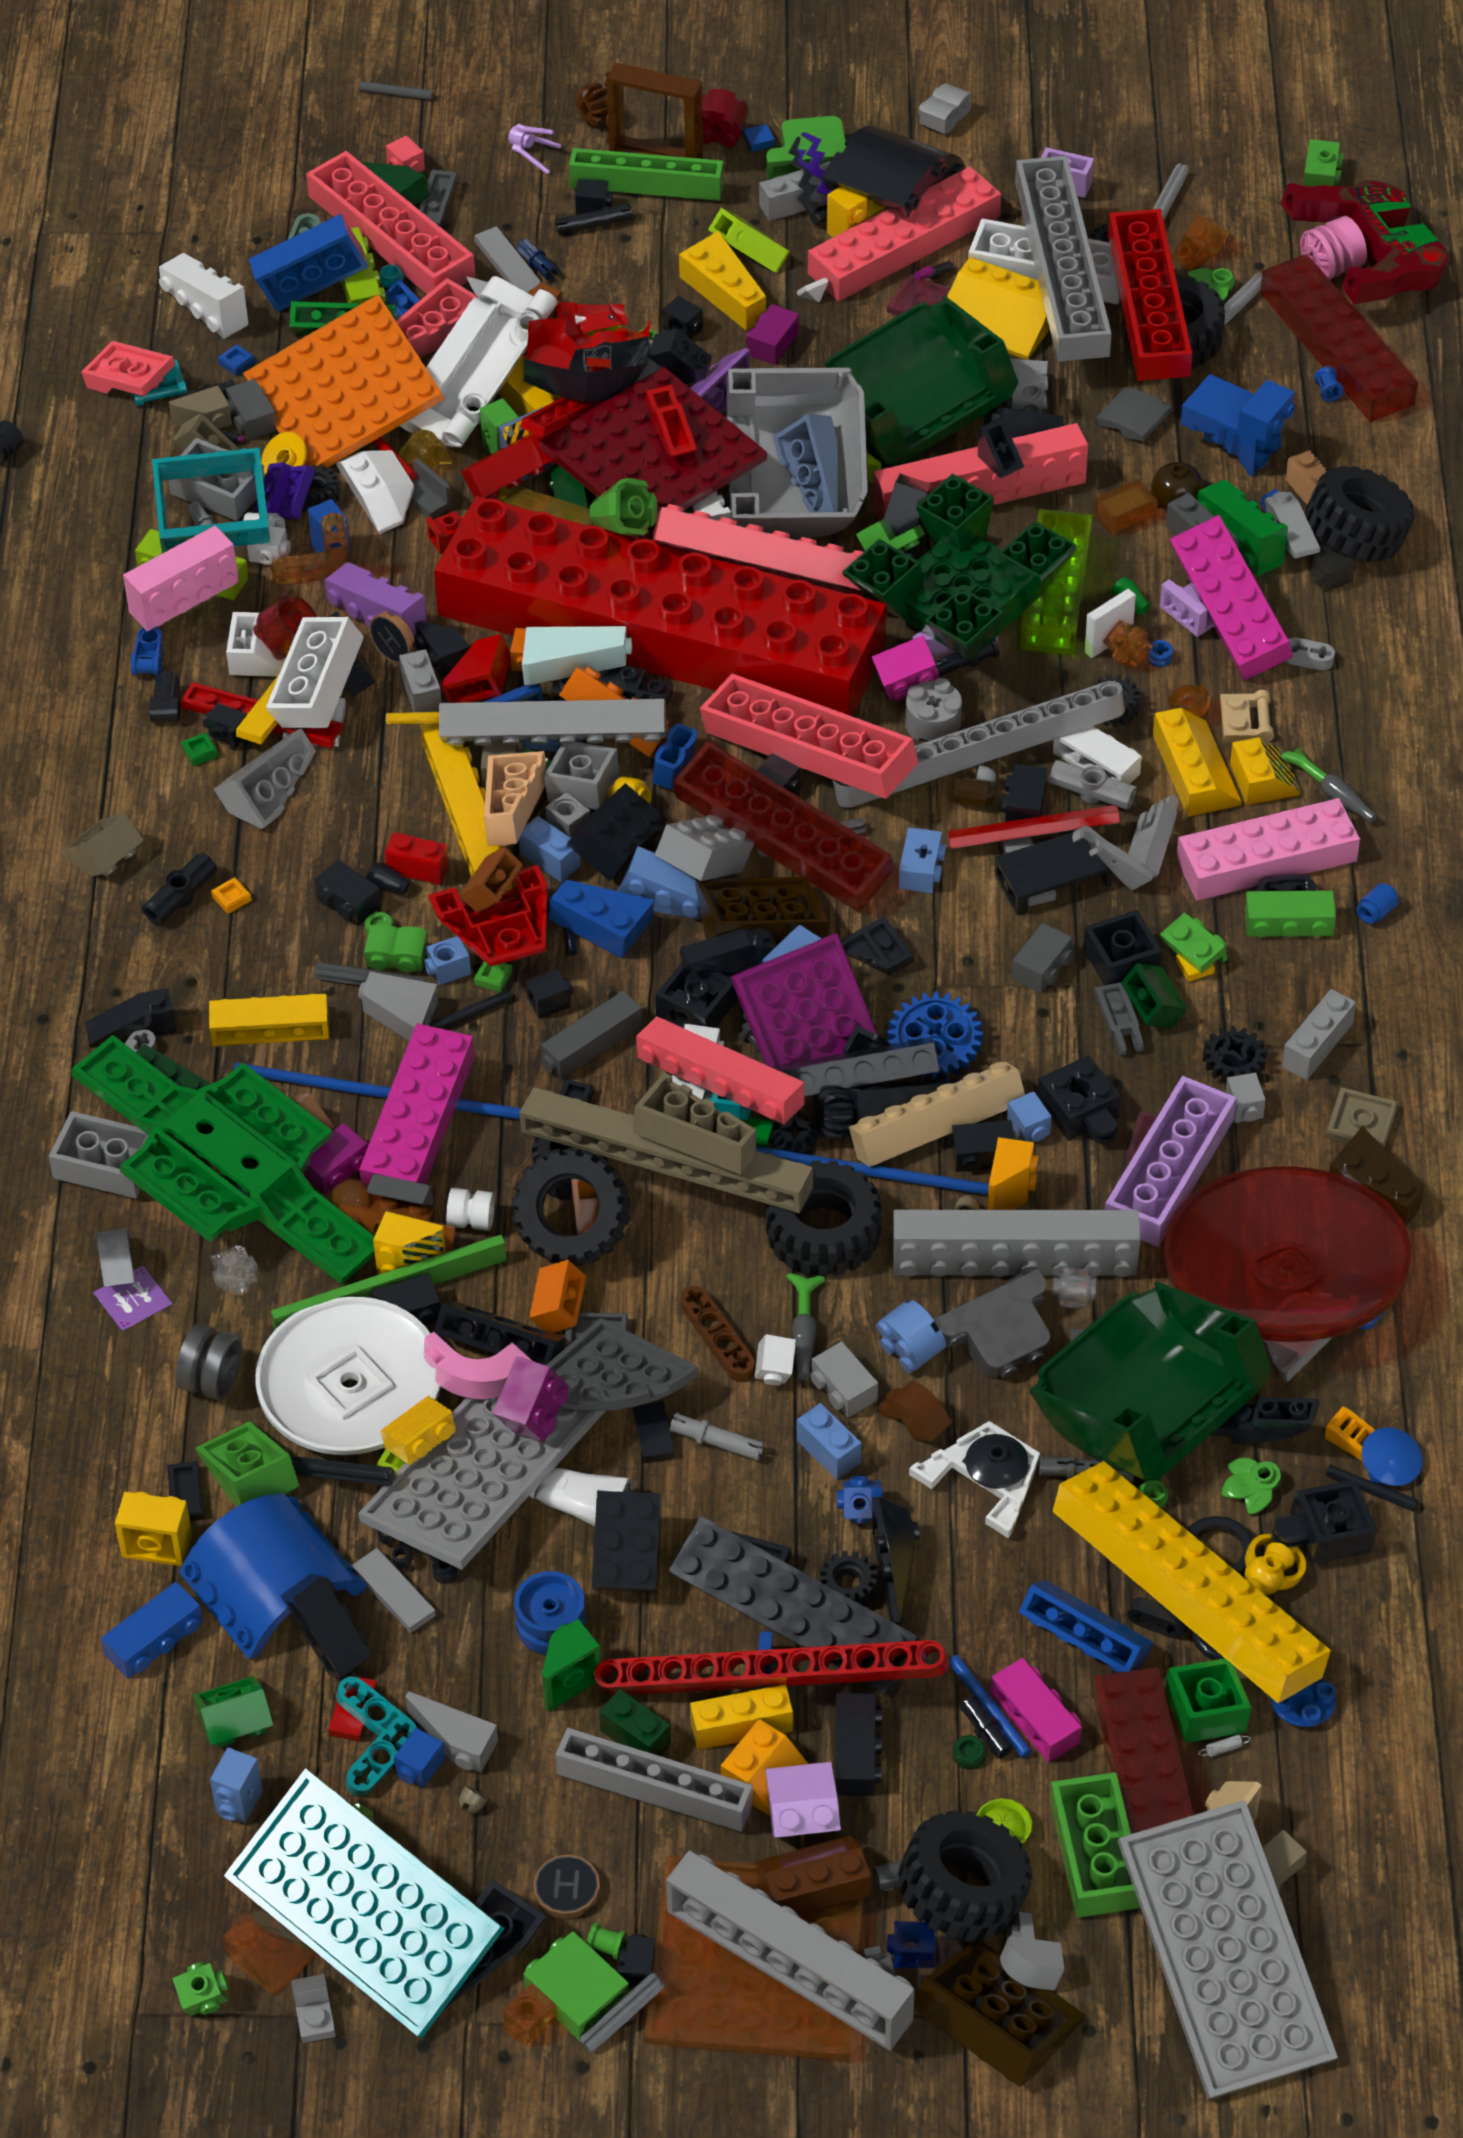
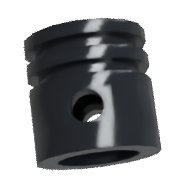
[0,420,24,464]

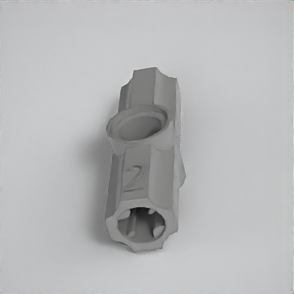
[1049,760,1137,810]

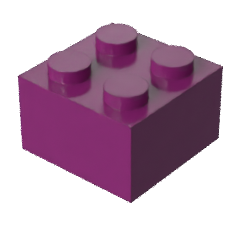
[492,1356,569,1443]

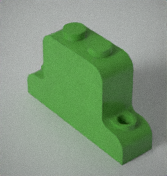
[766,116,847,180]

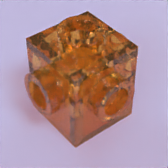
[1103,620,1153,667]

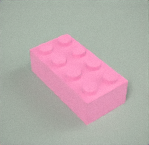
[123,525,239,632]

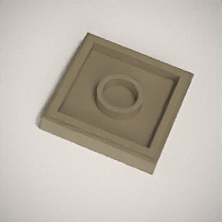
[1325,1087,1398,1148]

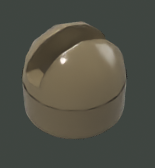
[954,1195,979,1210]
[459,1785,488,1814]

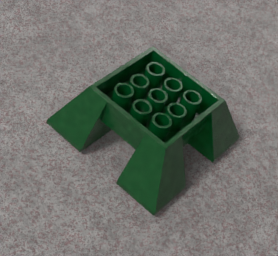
[842,473,1077,661]

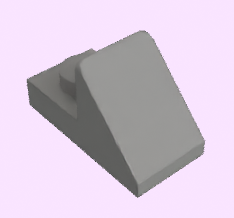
[291,1974,336,2043]

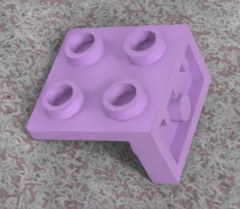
[1160,579,1214,637]

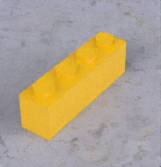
[209,994,329,1046]

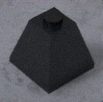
[984,408,1065,438]

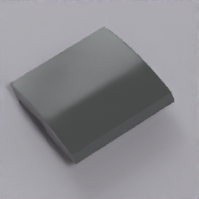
[1096,387,1173,441]

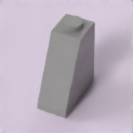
[358,972,439,1041]

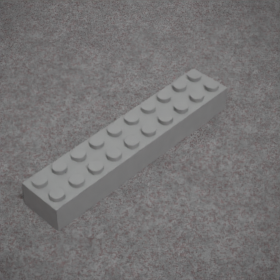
[1015,156,1112,362]

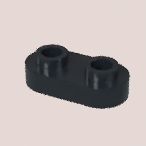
[1258,874,1316,891]

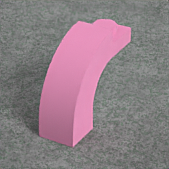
[424,1331,532,1399]

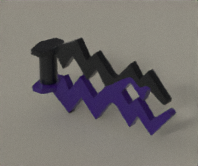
[788,132,832,225]

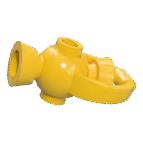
[1244,1534,1306,1595]

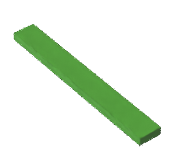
[271,1235,507,1331]

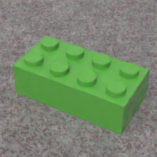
[1050,1772,1141,1918]

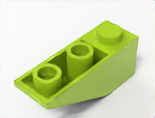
[708,208,790,273]

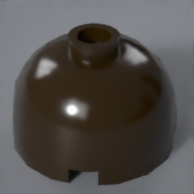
[1150,462,1204,509]

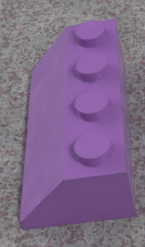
[690,348,750,414]

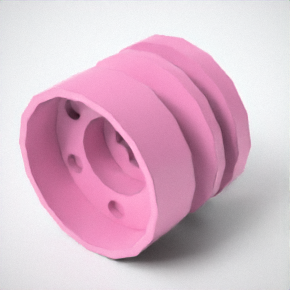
[1300,216,1367,282]

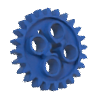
[887,991,983,1080]

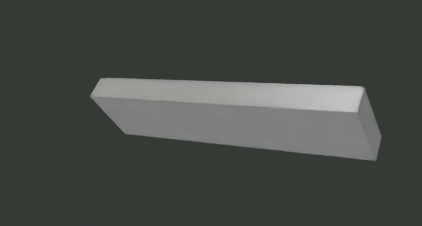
[474,226,541,293]

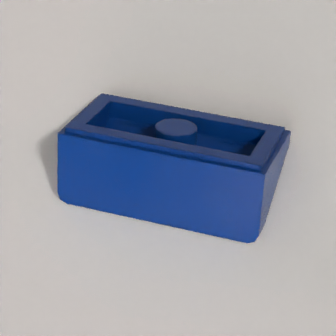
[385,278,421,317]

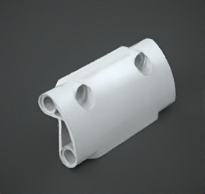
[400,276,558,447]

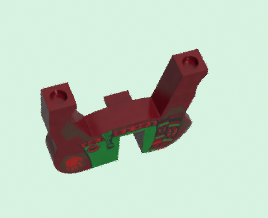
[1280,180,1449,304]

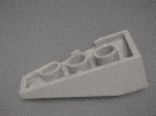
[214,728,316,829]

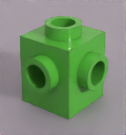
[172,1962,230,2016]

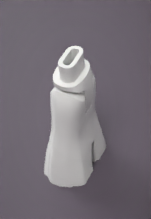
[530,1468,634,1527]

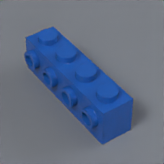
[1019,1580,1154,1676]

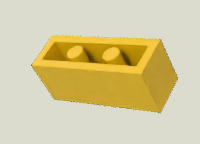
[690,1684,793,1750]

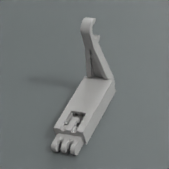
[1072,794,1179,890]

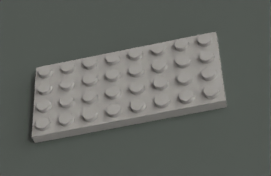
[358,1397,606,1570]
[1117,1800,1338,2100]

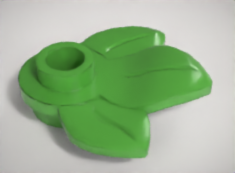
[1187,268,1235,301]
[1221,1458,1282,1516]

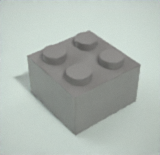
[544,742,620,809]

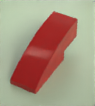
[645,384,697,458]

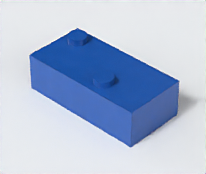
[249,214,369,312]

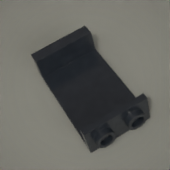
[994,832,1113,916]

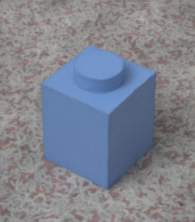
[1007,1092,1051,1142]

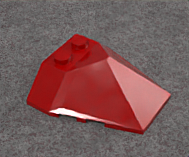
[428,865,547,967]

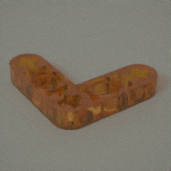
[271,513,350,584]

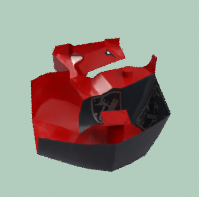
[523,302,651,402]

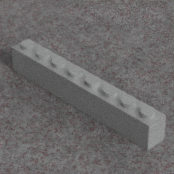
[439,699,666,746]

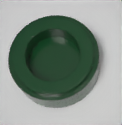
[953,1735,986,1770]

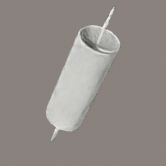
[1199,1735,1250,1757]

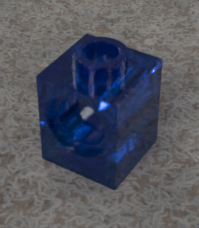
[887,1921,935,1968]

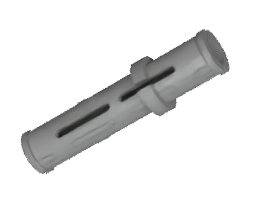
[670,1413,765,1462]

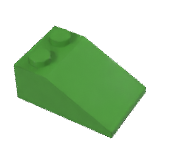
[195,1421,299,1507]

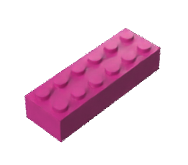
[1170,515,1293,681]
[359,1023,475,1189]

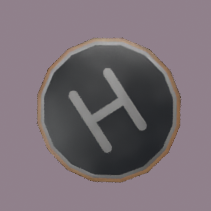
[369,611,416,664]
[533,1854,600,1919]

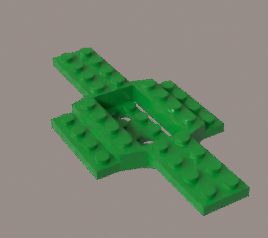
[71,1035,375,1285]

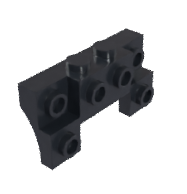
[550,665,673,706]

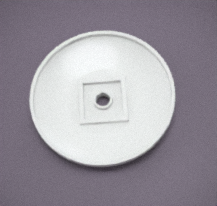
[255,1297,441,1455]

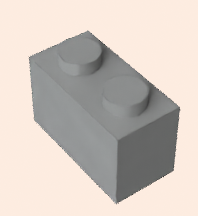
[399,649,441,712]
[810,1341,878,1418]

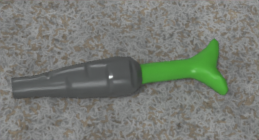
[1281,748,1377,823]
[786,1273,825,1380]

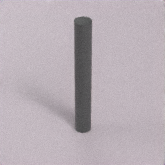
[359,81,434,100]

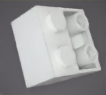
[226,612,290,677]

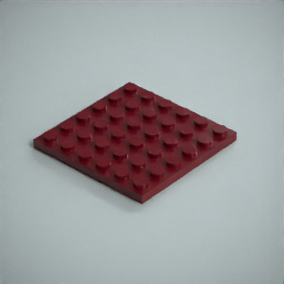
[539,366,767,534]

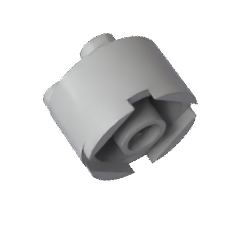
[905,678,962,742]

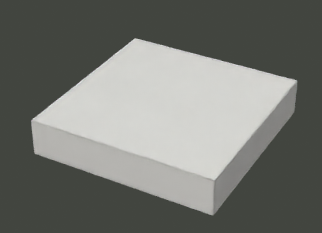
[1085,589,1136,658]

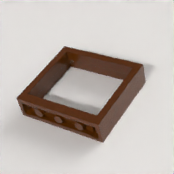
[604,62,704,159]

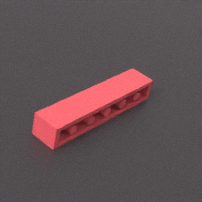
[636,1017,804,1124]

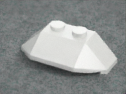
[336,450,415,535]

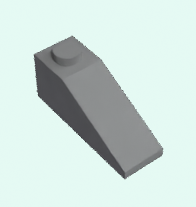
[1265,492,1320,559]
[405,1691,498,1773]

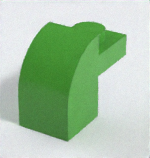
[856,518,925,553]

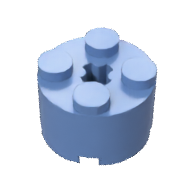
[876,1300,946,1374]

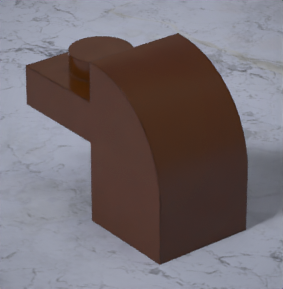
[877,1381,952,1442]

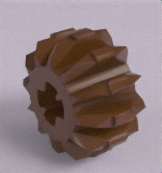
[575,83,608,127]

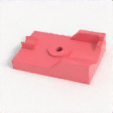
[81,341,175,396]

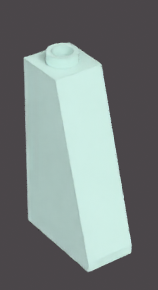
[522,626,632,685]

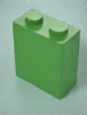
[523,1931,629,2042]

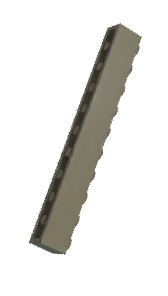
[519,1087,813,1213]

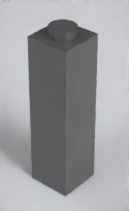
[541,991,643,1080]

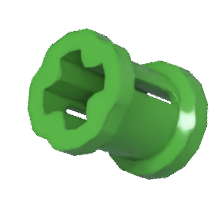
[586,1922,628,1961]

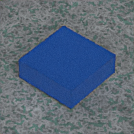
[743,124,775,152]
[218,344,255,376]

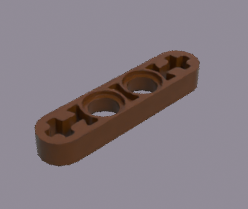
[681,1286,755,1382]

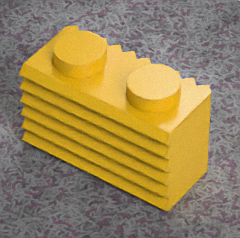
[380,1395,456,1465]

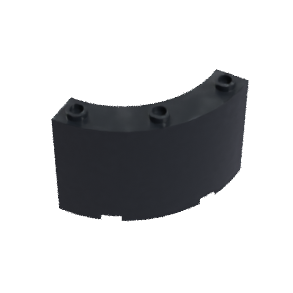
[822,125,966,218]

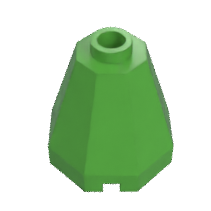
[590,478,657,537]

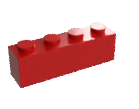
[461,433,556,499]

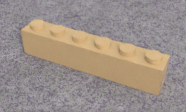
[849,1062,1025,1167]

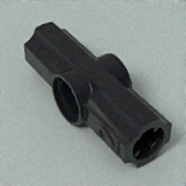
[142,852,217,925]

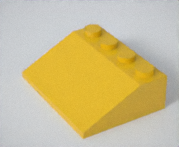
[947,257,1050,360]

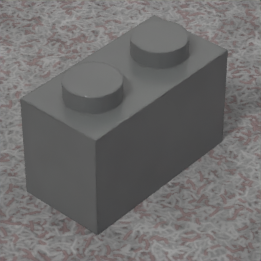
[226,379,277,441]
[1011,923,1074,993]

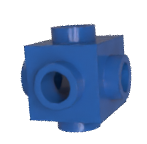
[837,1476,882,1523]

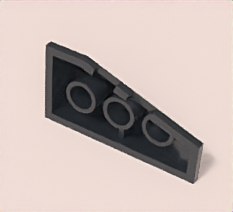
[841,1079,961,1125]
[872,1497,920,1627]
[445,1879,547,2009]

